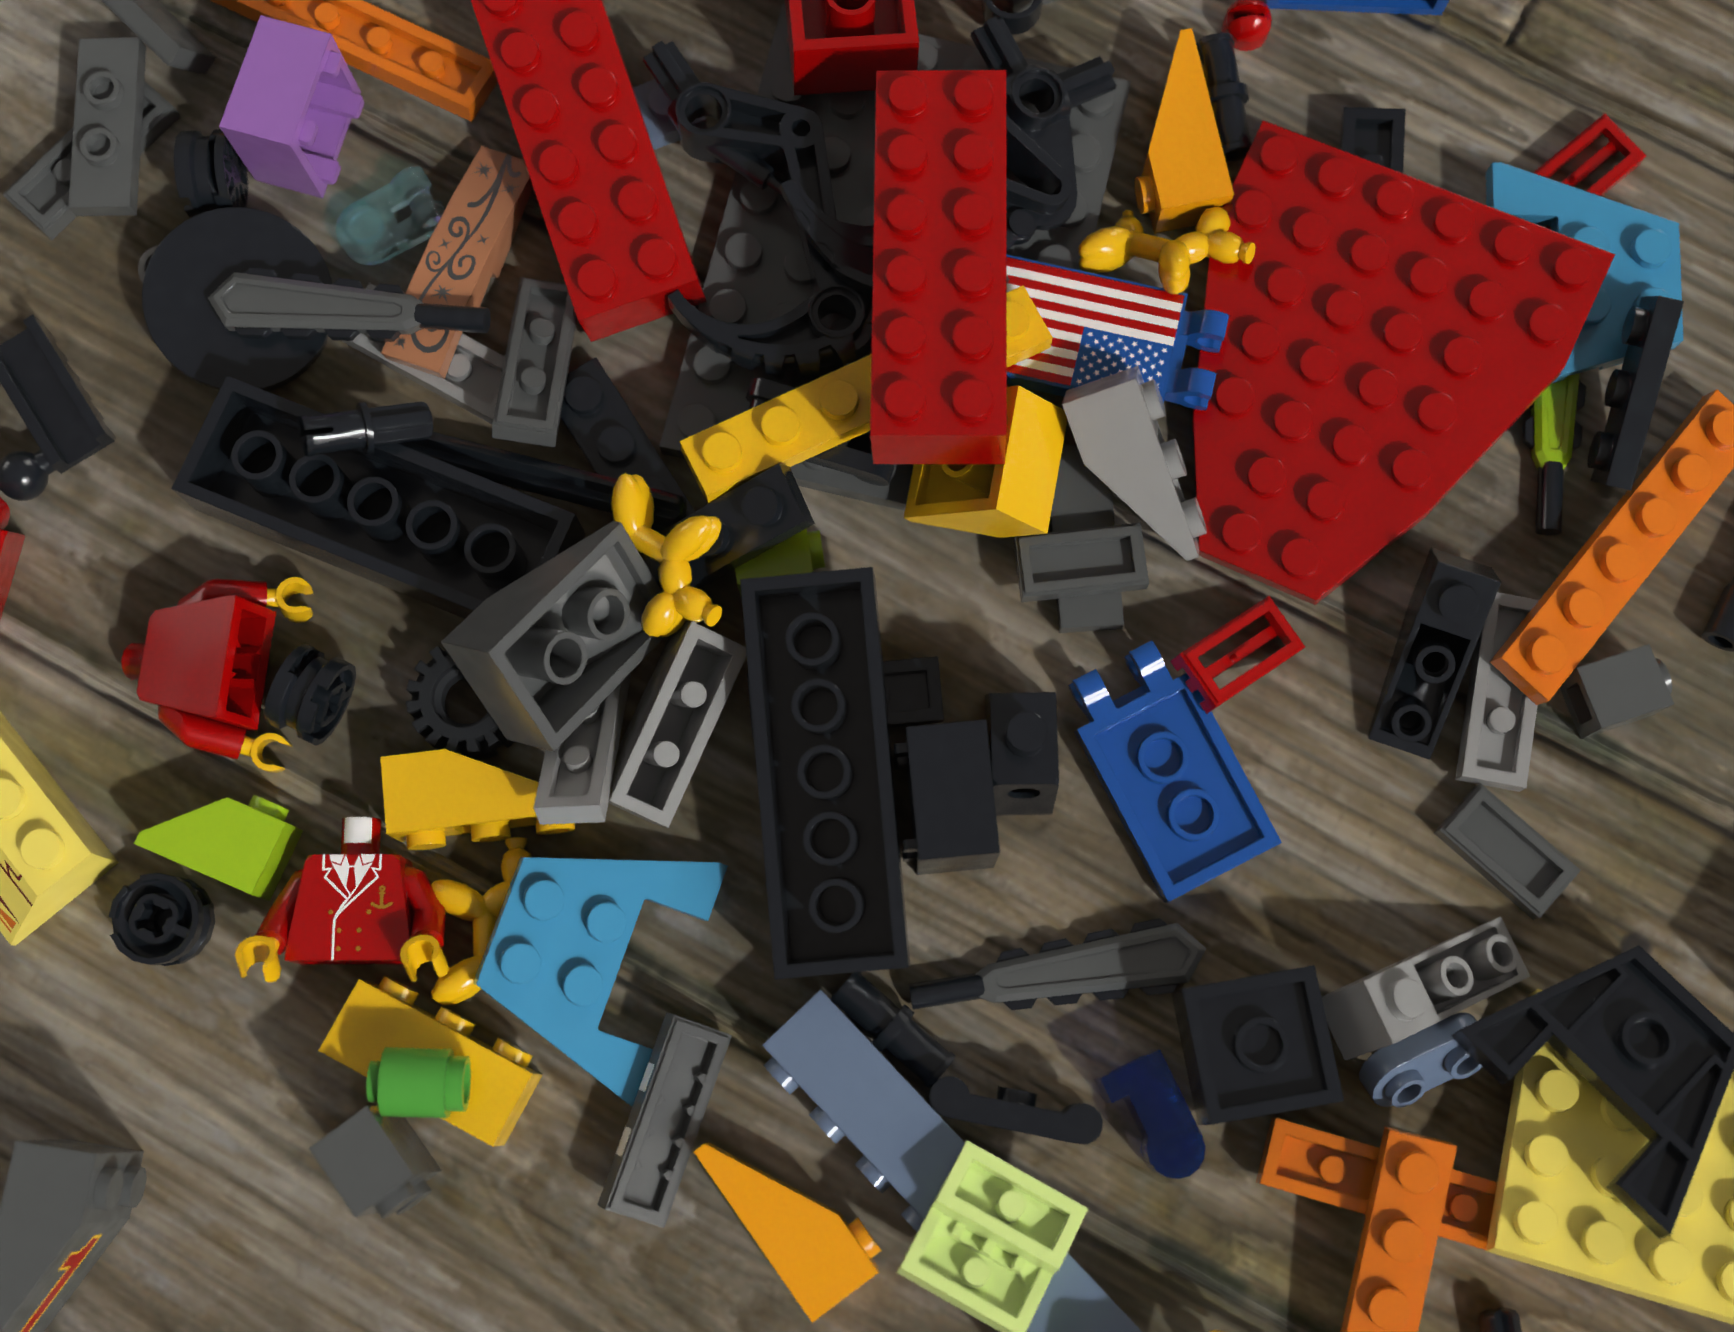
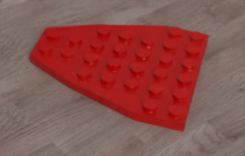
[1193,120,1615,605]

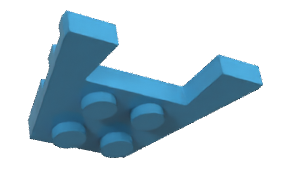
[1486,162,1683,384]
[473,857,728,1107]

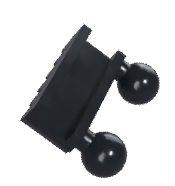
[0,315,116,501]

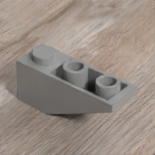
[1062,366,1207,561]
[1322,917,1530,1060]

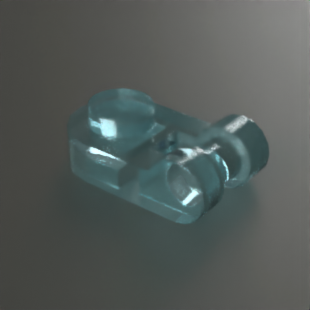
[336,166,446,265]

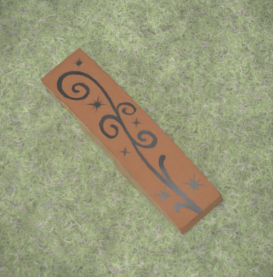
[381,146,533,379]

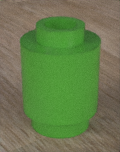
[366,1047,471,1118]

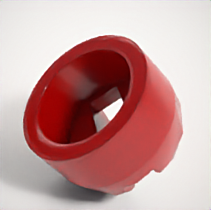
[1222,0,1272,51]

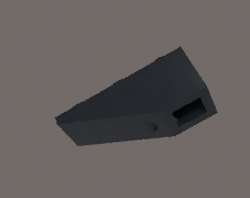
[1367,547,1501,760]

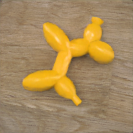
[1078,207,1255,294]
[611,473,722,637]
[431,837,532,1005]

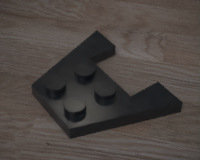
[1452,946,1734,1239]

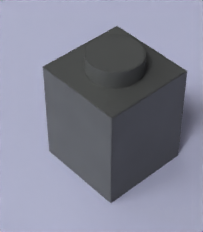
[1560,644,1674,739]

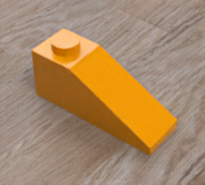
[1135,28,1234,234]
[694,1143,882,1323]

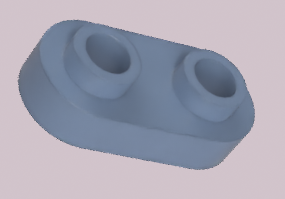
[1359,1013,1482,1108]

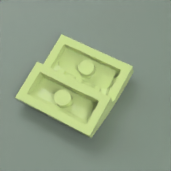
[896,1140,1088,1332]

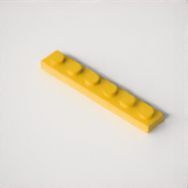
[679,285,1053,504]

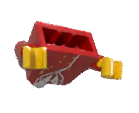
[121,577,313,773]
[235,817,449,983]

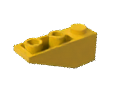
[380,749,575,850]

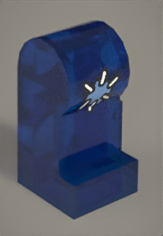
[1094,1049,1206,1179]

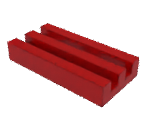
[1533,113,1647,230]
[1170,596,1306,714]

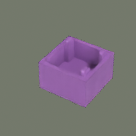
[219,15,365,198]

